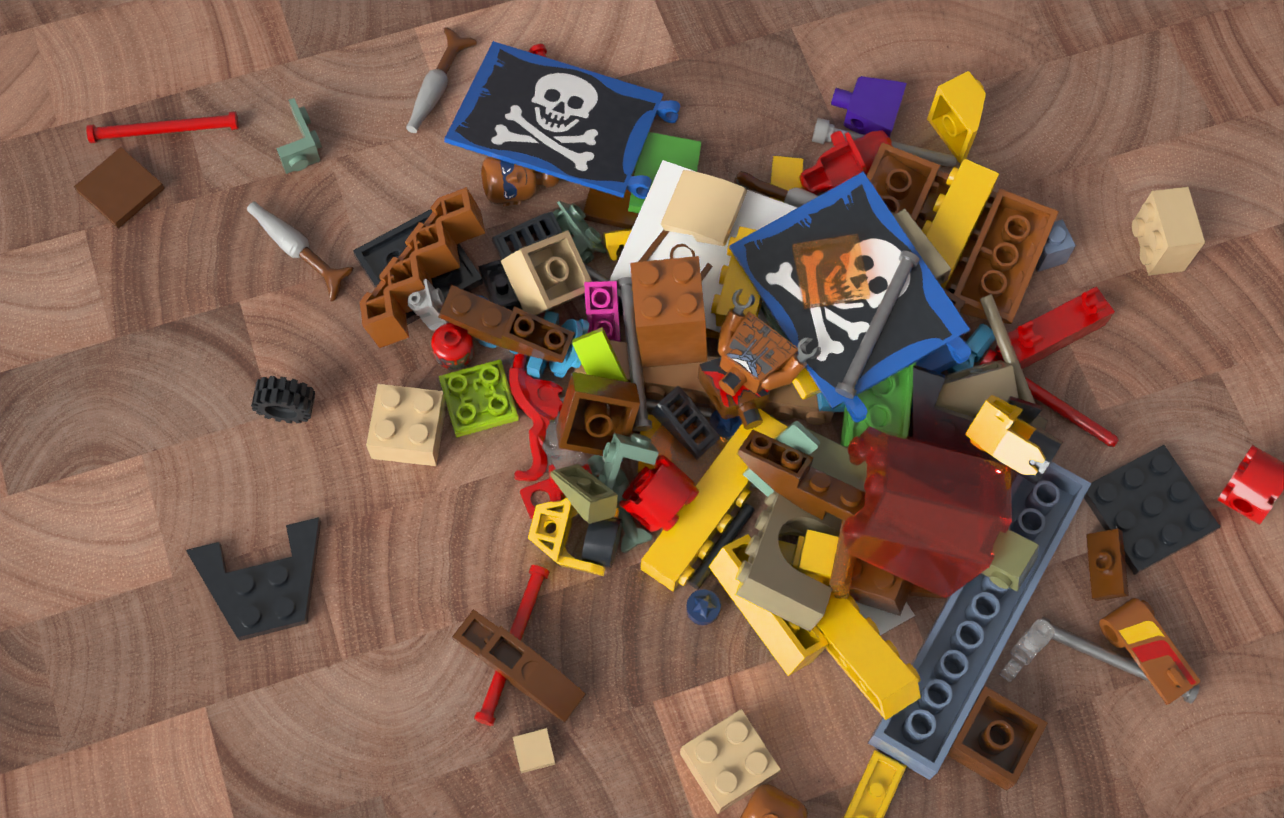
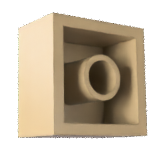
[1132,187,1205,276]
[501,230,592,316]
[366,384,446,466]
[680,709,781,814]

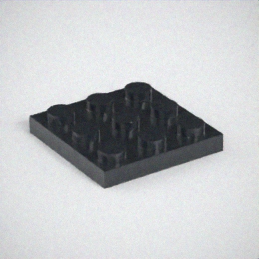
[353,209,483,325]
[1084,445,1220,575]

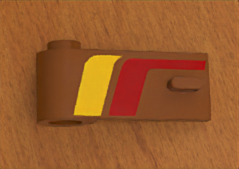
[1099,598,1201,705]

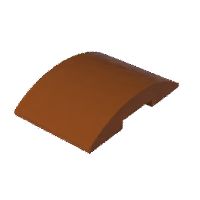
[867,143,1059,324]

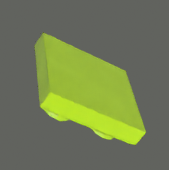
[439,359,519,438]

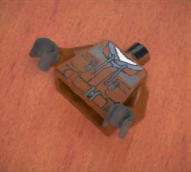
[718,289,821,396]

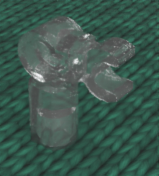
[999,619,1055,682]

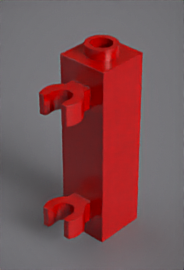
[995,287,1115,369]

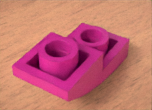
[584,281,621,342]

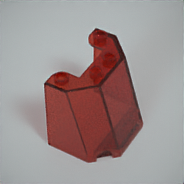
[842,427,1012,598]

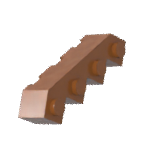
[360,187,485,348]

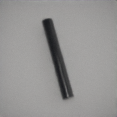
[688,503,755,590]

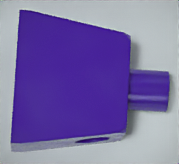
[831,76,907,137]

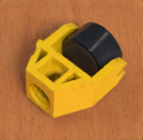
[965,395,1063,485]
[528,498,623,576]

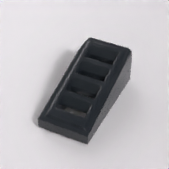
[492,211,562,260]
[651,385,720,460]

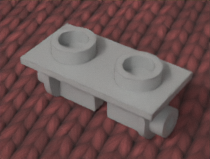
[408,279,450,331]

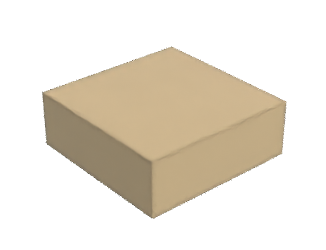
[513,728,555,774]

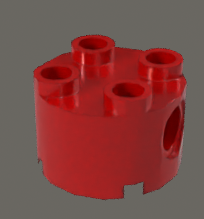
[1217,445,1284,525]
[619,454,699,532]

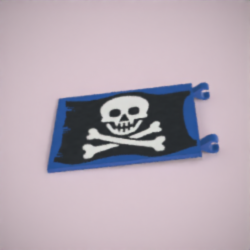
[444,41,680,199]
[729,172,971,423]

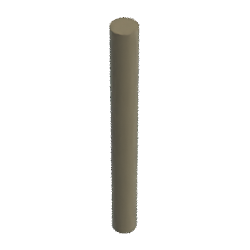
[980,294,1040,415]

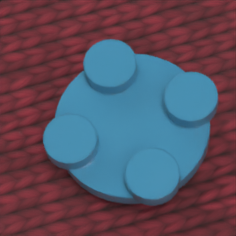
[549,319,589,378]

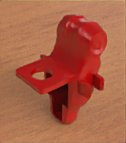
[799,130,892,195]

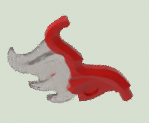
[509,354,590,482]

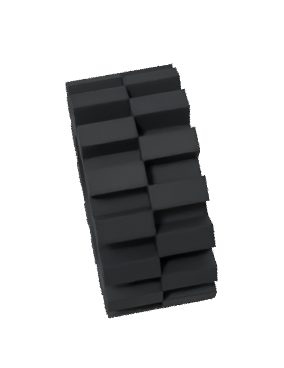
[251,376,316,423]

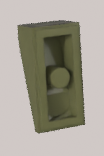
[550,464,618,524]

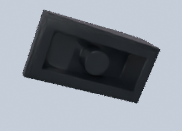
[478,259,523,311]

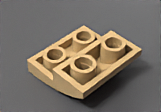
[661,170,747,246]

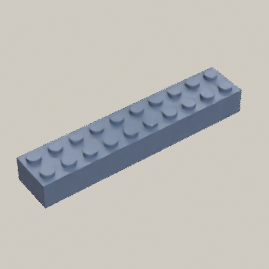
[868,461,1091,780]

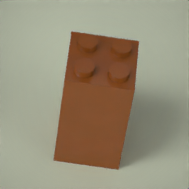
[630,256,708,368]

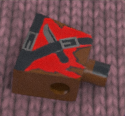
[698,357,769,430]

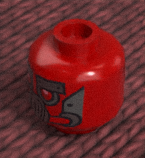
[431,323,474,370]

